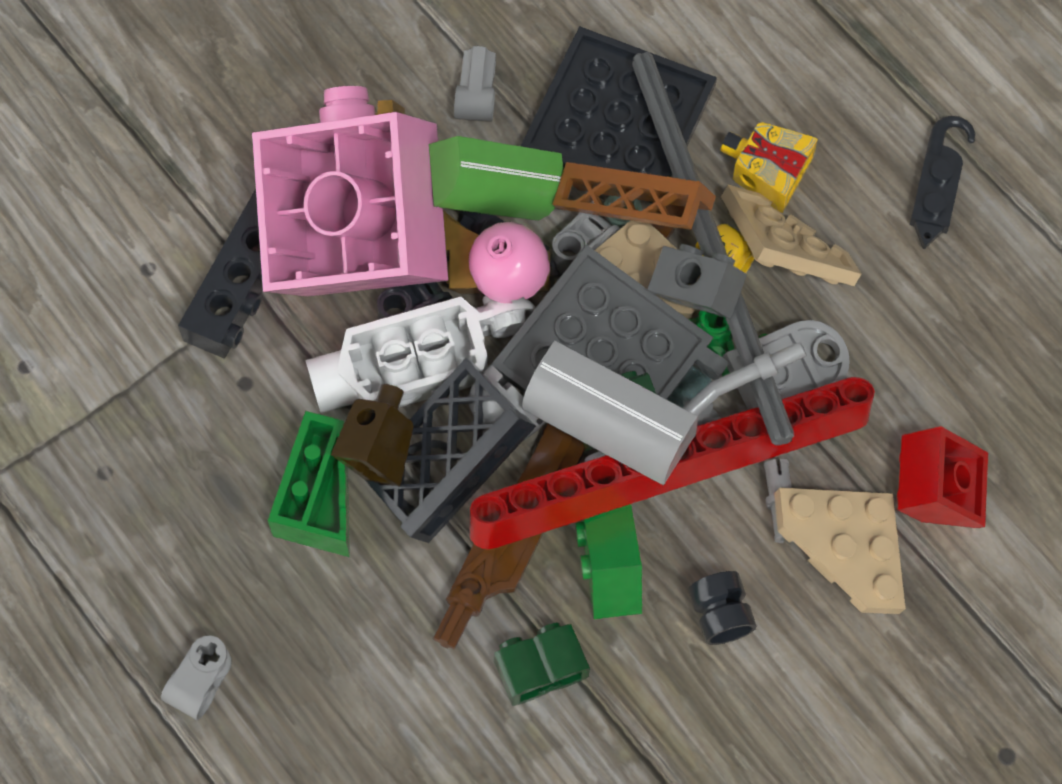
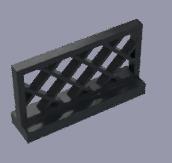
[365,358,536,543]

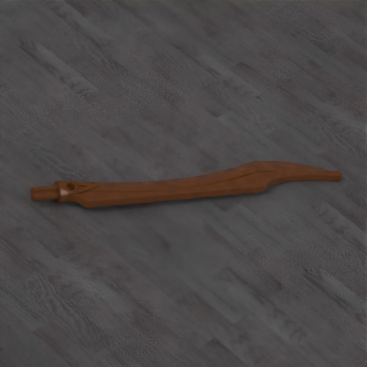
[433,204,685,650]

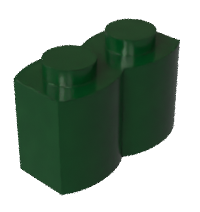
[494,622,590,706]

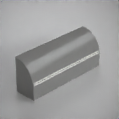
[522,340,698,485]

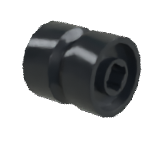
[689,571,757,645]

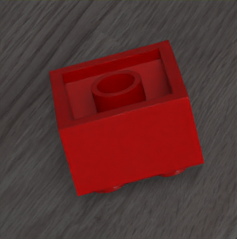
[897,426,988,528]

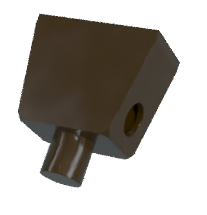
[331,384,414,487]

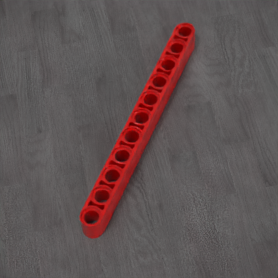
[469,377,875,549]

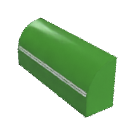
[429,136,563,221]

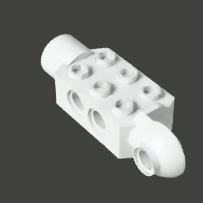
[305,296,536,413]

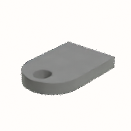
[723,320,850,410]

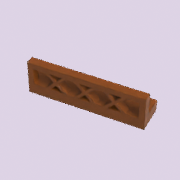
[553,162,716,230]

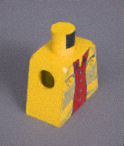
[720,122,818,213]

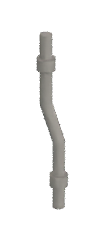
[585,342,807,462]

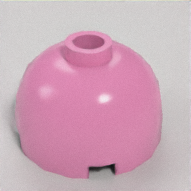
[469,222,550,303]

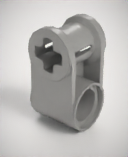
[551,213,620,276]
[161,635,232,720]

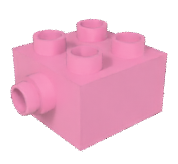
[252,86,448,297]

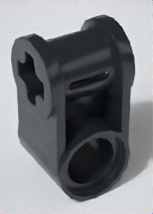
[377,282,453,320]

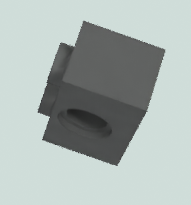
[647,244,747,319]

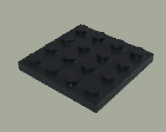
[521,26,717,204]

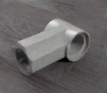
[454,46,496,122]

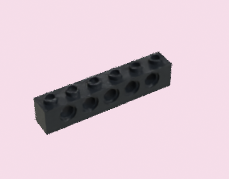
[178,189,263,359]

